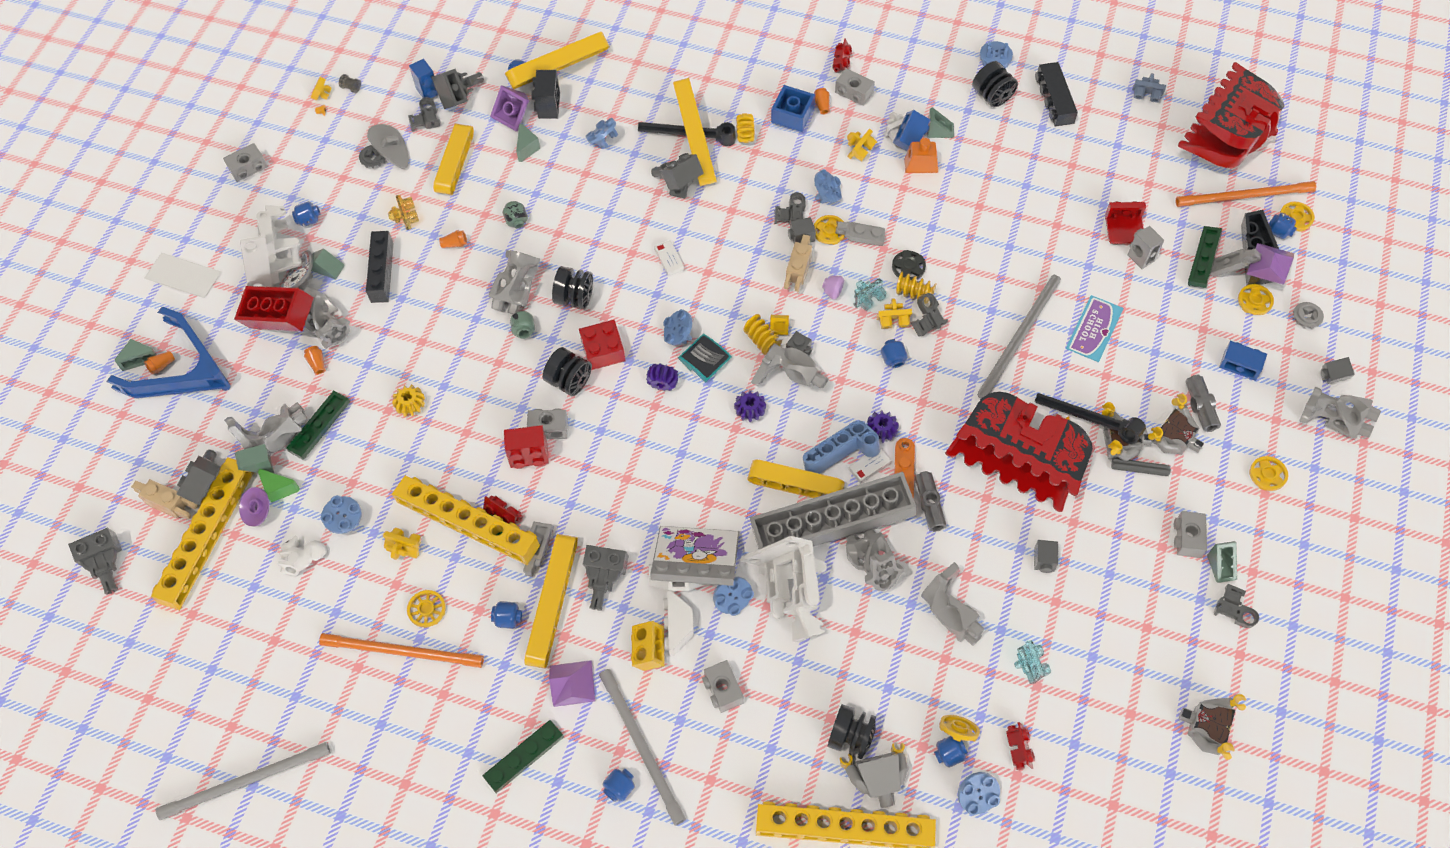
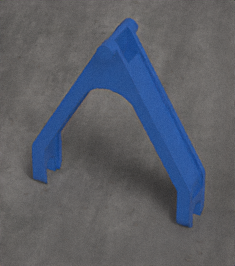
[106,307,231,399]

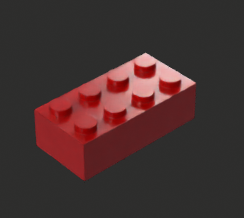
[234,286,314,332]

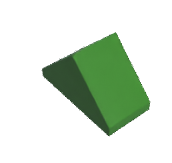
[258,469,300,503]

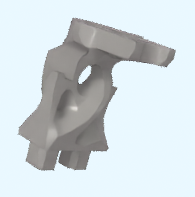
[488,250,540,314]
[304,287,350,349]
[750,344,829,388]
[1299,387,1381,439]
[224,402,308,453]
[846,529,904,591]
[921,562,985,646]

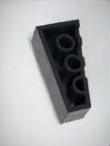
[1241,210,1279,285]

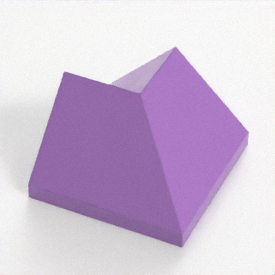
[490,85,529,132]
[1247,243,1295,285]
[549,660,595,707]

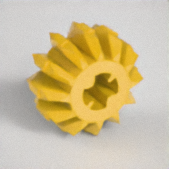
[736,113,755,143]
[392,384,425,417]

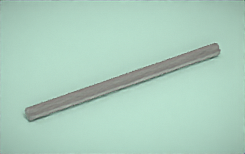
[977,274,1061,398]

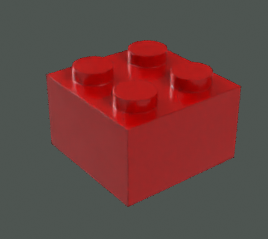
[579,319,626,370]
[504,425,549,469]

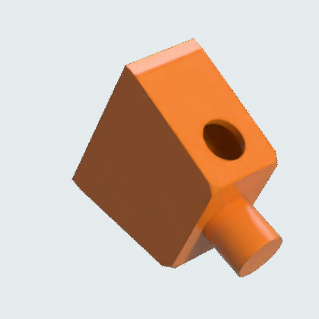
[904,138,938,173]

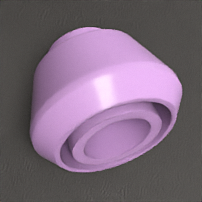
[822,276,844,300]

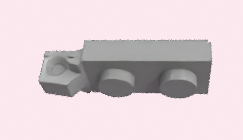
[835,222,885,246]
[1211,248,1261,277]
[523,521,554,577]

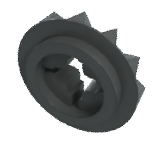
[359,145,385,169]

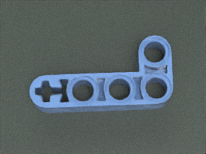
[803,421,880,474]

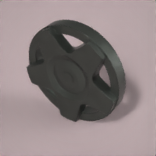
[892,250,926,280]

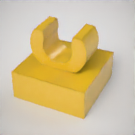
[310,77,332,100]
[770,314,789,335]

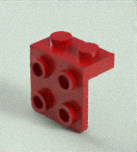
[1105,201,1146,244]

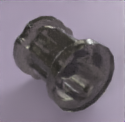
[338,74,361,93]

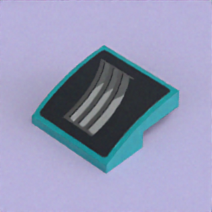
[678,333,732,383]

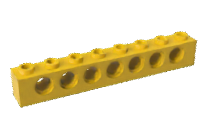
[151,457,254,611]
[392,475,540,565]
[756,801,936,848]

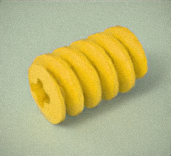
[896,271,937,304]
[743,314,782,355]

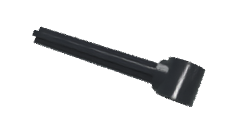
[638,122,736,147]
[1034,393,1146,444]

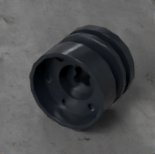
[972,61,1018,107]
[552,266,593,310]
[542,347,592,397]
[827,704,877,759]

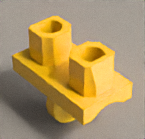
[847,128,877,161]
[876,298,912,329]
[383,527,421,560]

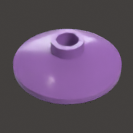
[239,487,269,527]

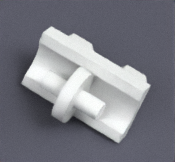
[883,112,904,141]

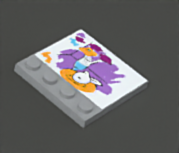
[650,526,739,586]

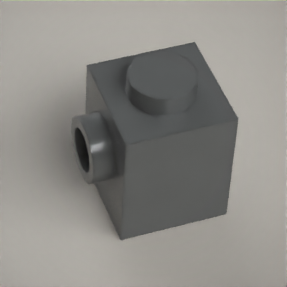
[788,217,816,244]
[786,331,813,356]
[1321,357,1355,384]
[1034,540,1058,573]

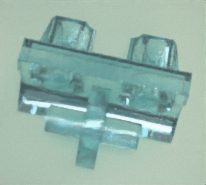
[853,278,887,311]
[1014,640,1051,684]

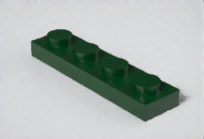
[1188,226,1222,288]
[286,390,350,460]
[482,720,564,794]

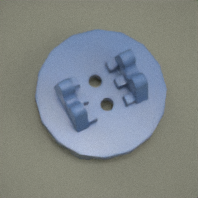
[979,41,1013,68]
[585,118,618,149]
[814,169,842,203]
[663,309,692,346]
[320,495,362,534]
[713,576,754,616]
[958,772,1000,816]

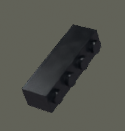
[1035,62,1078,127]
[366,231,394,303]

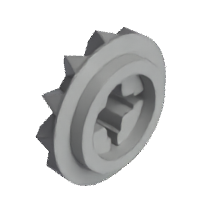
[1293,302,1324,329]

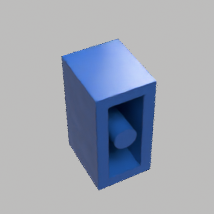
[409,58,438,98]
[893,110,930,151]
[1219,340,1267,381]

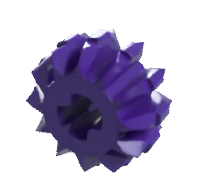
[646,363,678,391]
[734,390,766,423]
[867,410,899,443]

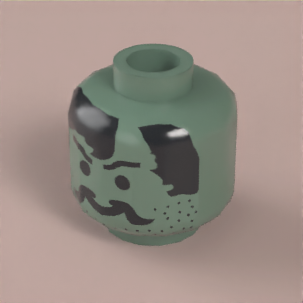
[502,201,528,229]
[510,311,535,339]

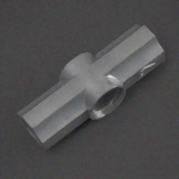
[1185,374,1221,432]
[915,471,947,532]

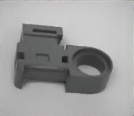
[408,97,440,132]
[774,192,806,225]
[911,293,948,337]
[1214,584,1259,628]

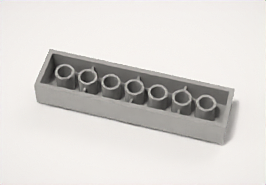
[750,472,916,549]

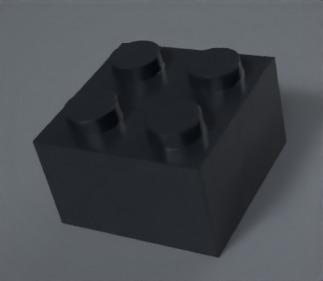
[531,70,560,119]

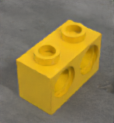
[631,621,664,671]

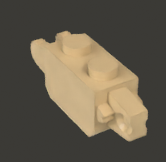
[784,235,813,292]
[131,479,198,520]

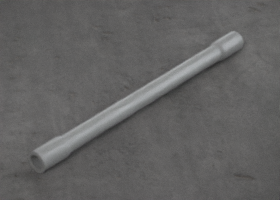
[599,669,686,826]
[155,742,331,820]

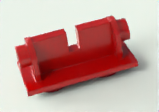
[832,38,852,72]
[483,495,523,524]
[1006,722,1035,770]

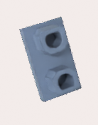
[1132,73,1166,103]

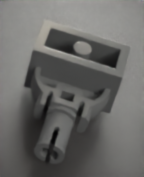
[432,68,484,109]
[651,153,704,190]
[177,449,221,505]
[68,527,122,595]
[582,545,629,611]

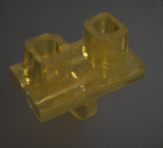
[388,195,419,230]

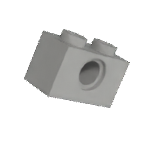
[835,68,875,106]
[223,143,268,182]
[1127,225,1164,269]
[527,408,568,439]
[1174,511,1207,558]
[702,660,744,713]

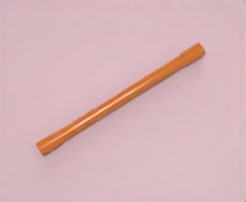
[1175,181,1316,207]
[319,633,484,668]

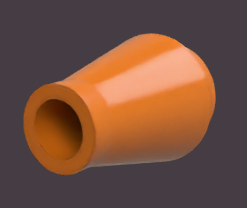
[814,88,830,115]
[439,230,467,248]
[304,346,326,375]
[144,351,175,375]

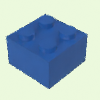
[771,85,815,132]

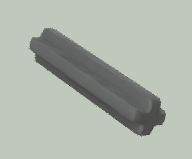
[1111,458,1171,476]

